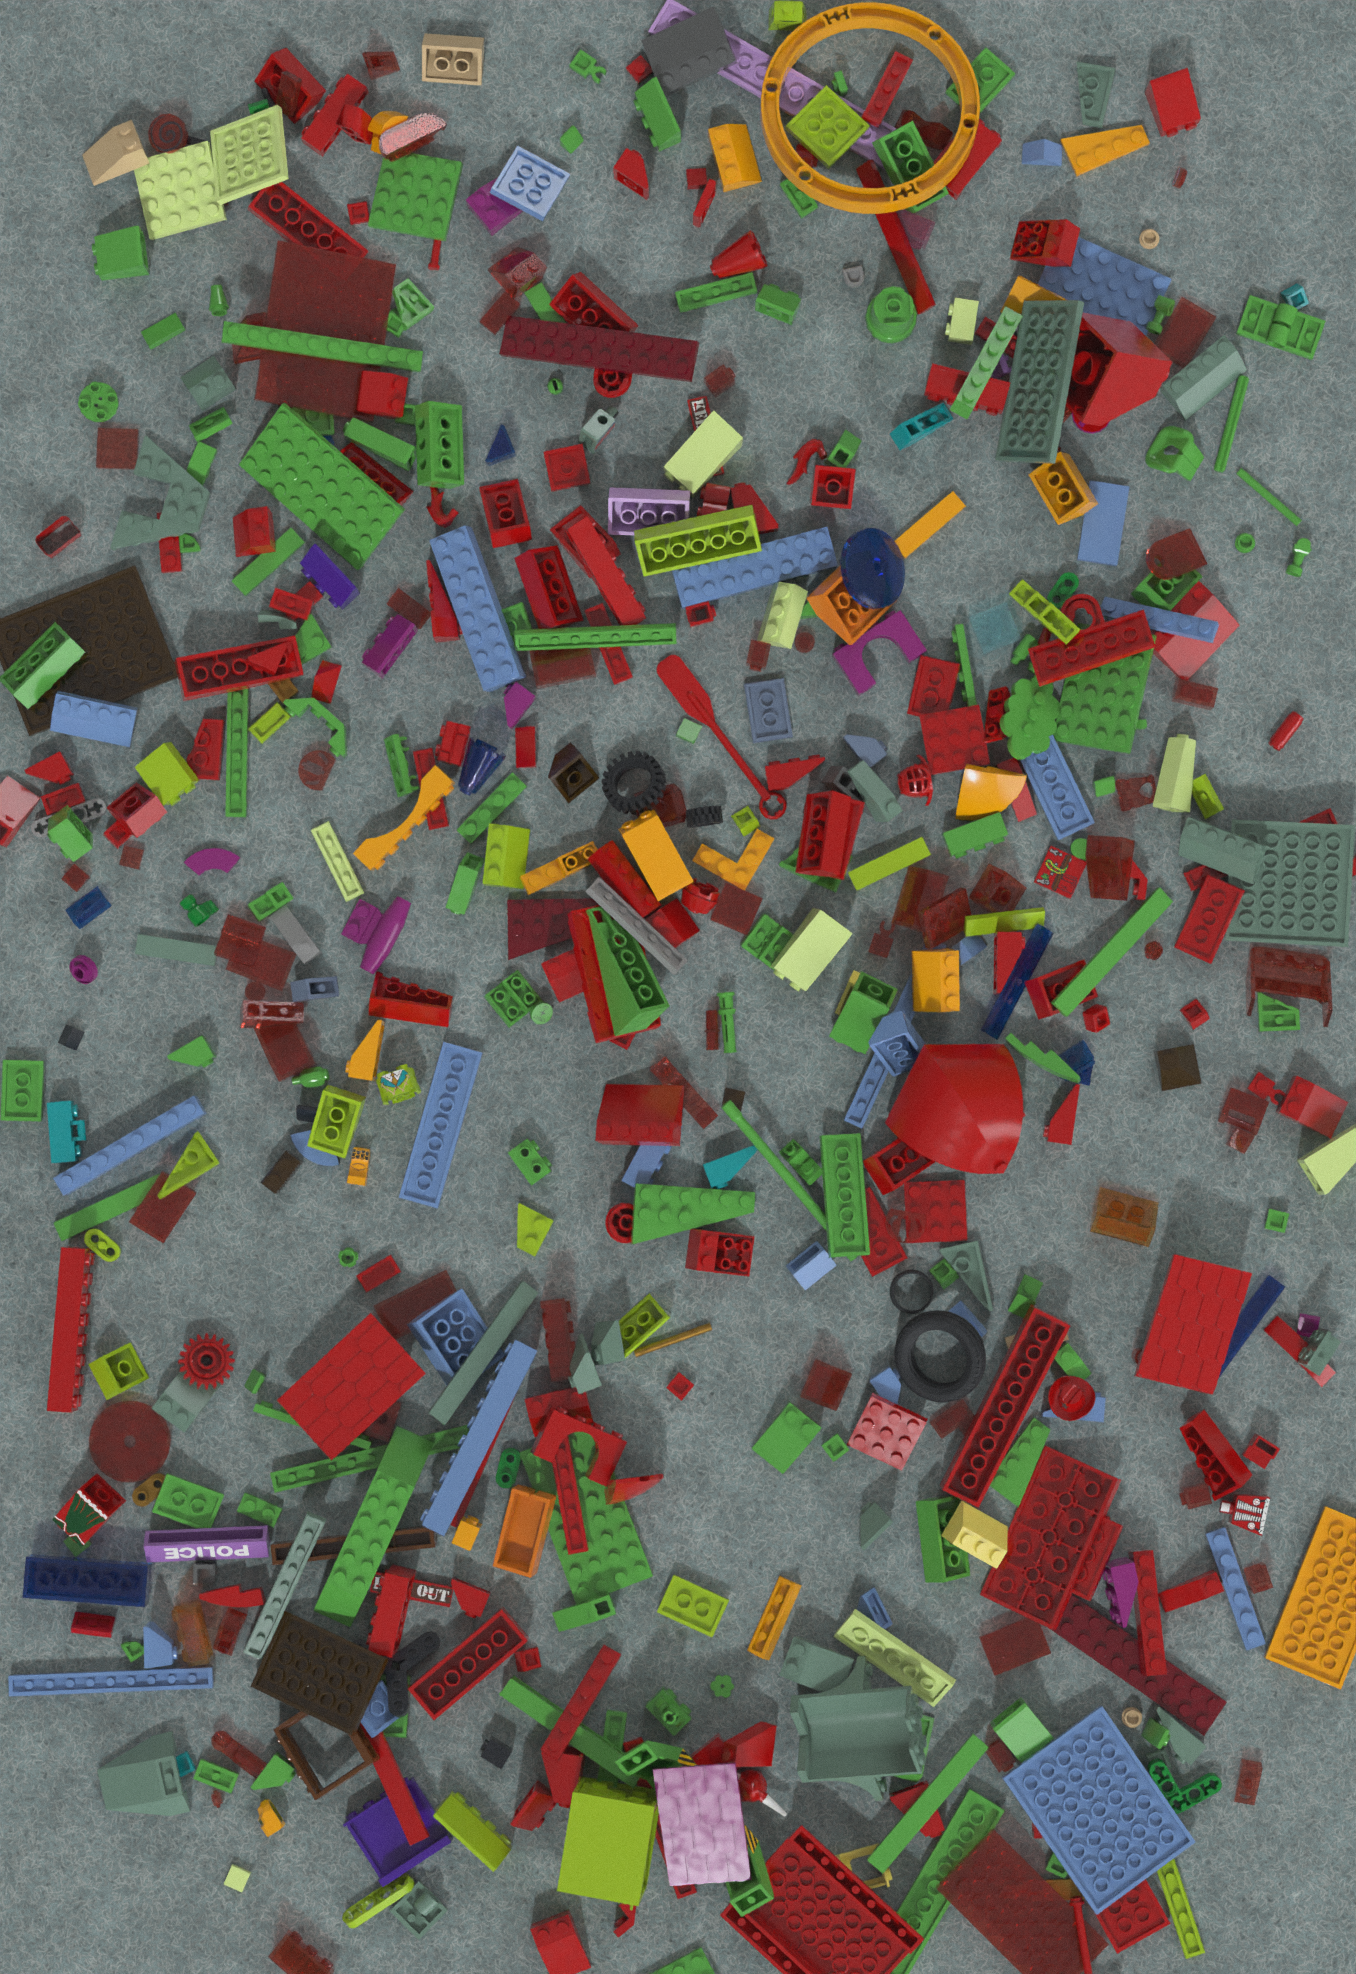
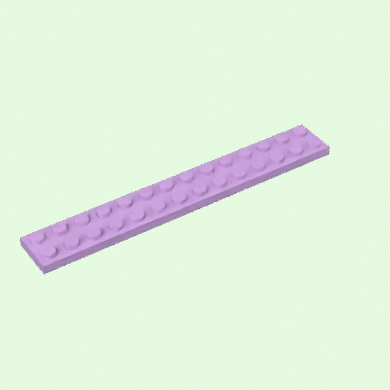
[648,0,896,170]

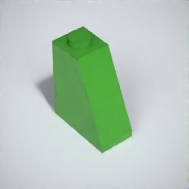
[445,852,485,914]

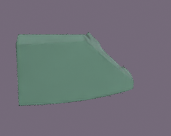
[258,610,297,630]

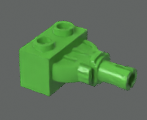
[645,1687,692,1736]

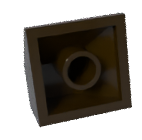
[548,742,599,803]
[1154,1044,1202,1091]

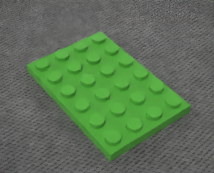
[1053,623,1156,754]

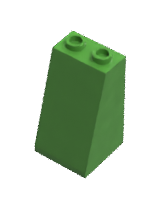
[829,971,898,1054]

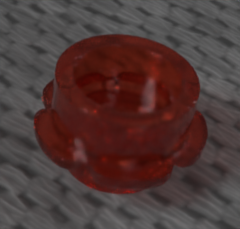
[1144,941,1163,960]

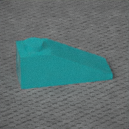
[890,402,954,451]
[703,1145,758,1189]

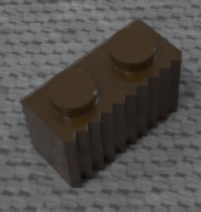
[260,1150,303,1194]

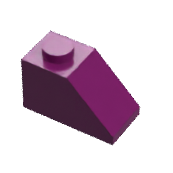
[504,682,536,730]

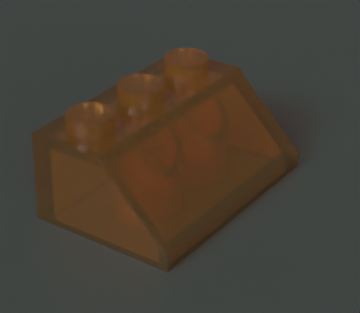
[1090,1187,1159,1247]
[171,1598,215,1666]

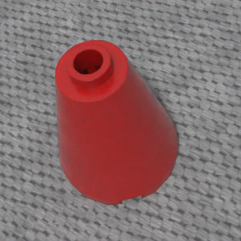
[710,230,768,278]

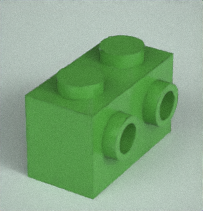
[508,1138,552,1186]

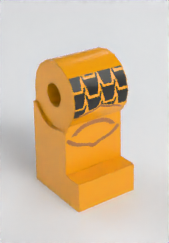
[347,1147,370,1186]

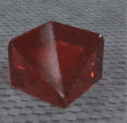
[1226,1127,1255,1154]

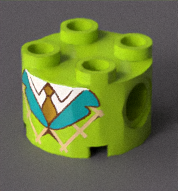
[376,1064,421,1105]

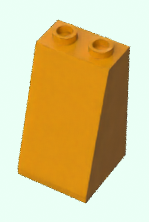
[618,810,694,901]

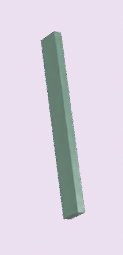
[428,1281,538,1425]
[243,1511,326,1660]

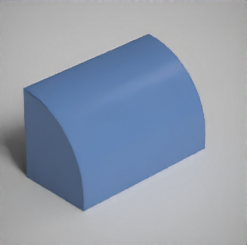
[786,1241,836,1290]

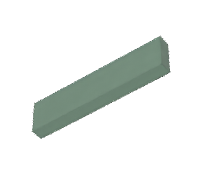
[135,934,218,966]

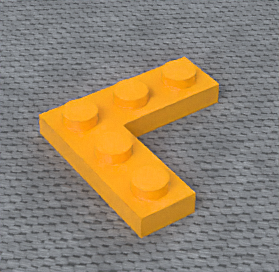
[692,829,774,891]

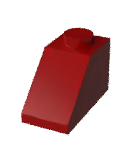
[24,751,74,785]
[451,1577,491,1618]

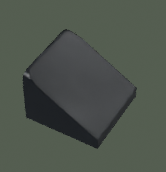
[296,1105,318,1123]

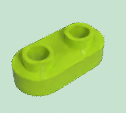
[84,1229,121,1262]

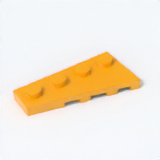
[1060,125,1150,177]

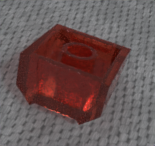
[632,783,686,828]

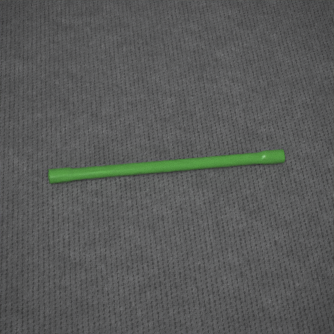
[721,1100,857,1261]

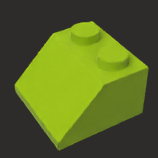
[88,1342,149,1400]

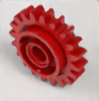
[178,1333,235,1390]

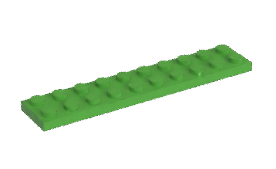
[890,1788,1005,1974]

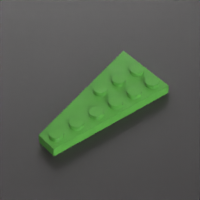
[631,1183,755,1245]

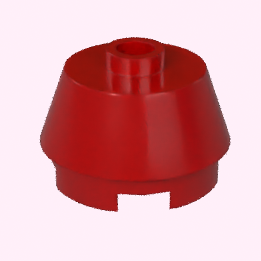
[593,369,632,398]
[681,878,720,914]
[605,1203,633,1243]

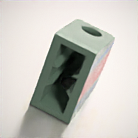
[578,406,619,454]

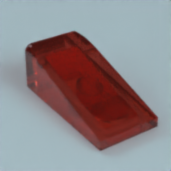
[1234,1759,1263,1805]

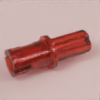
[704,1010,720,1050]

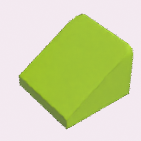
[731,806,760,836]

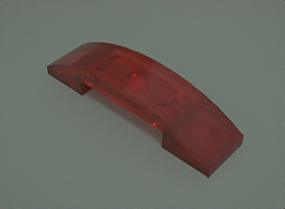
[650,1056,718,1129]

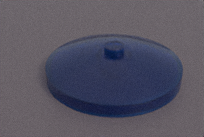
[840,528,905,609]

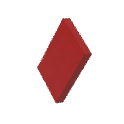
[907,655,961,717]

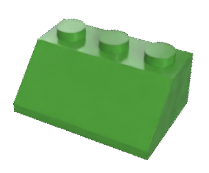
[633,77,681,152]

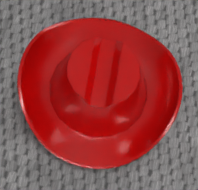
[1048,1376,1096,1421]

